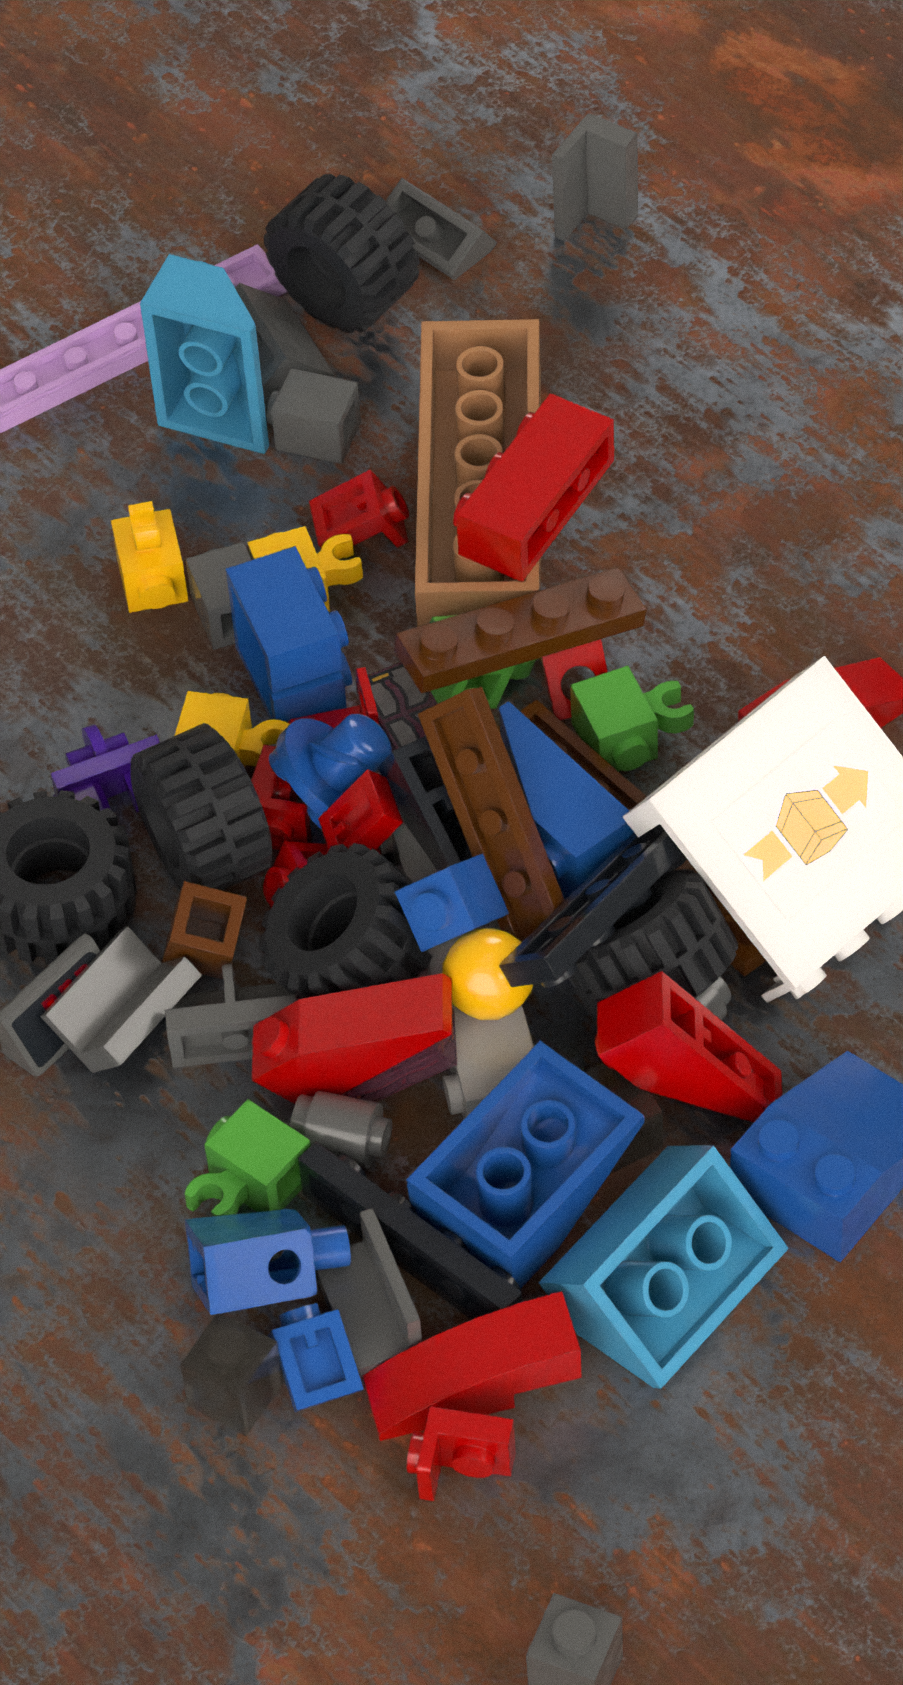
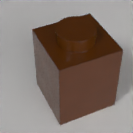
[161,881,247,980]

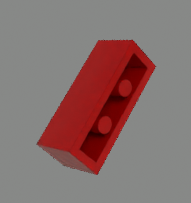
[453,393,614,582]

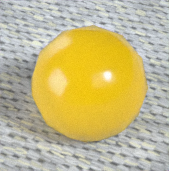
[442,928,533,1020]

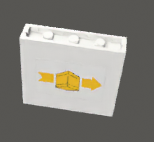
[623,656,903,1003]

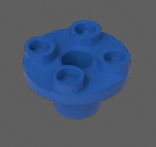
[269,714,392,829]

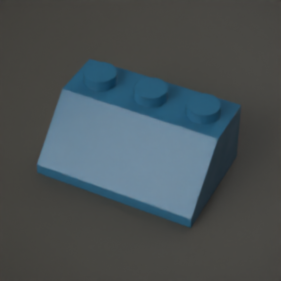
[140,254,269,454]
[539,1145,789,1389]

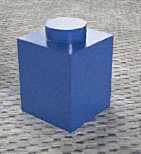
[395,854,509,952]

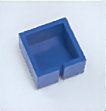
[226,546,353,723]

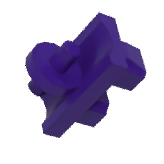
[51,724,160,812]

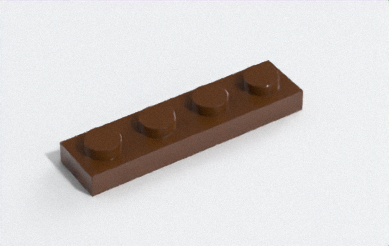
[394,567,647,694]
[418,687,564,942]

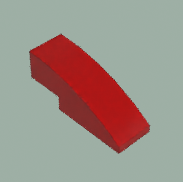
[363,1291,582,1441]

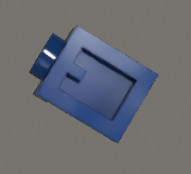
[267,1303,364,1412]

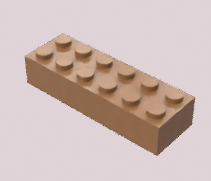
[415,319,541,627]

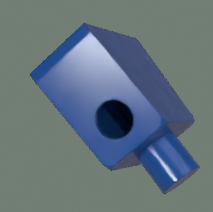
[185,1209,351,1315]

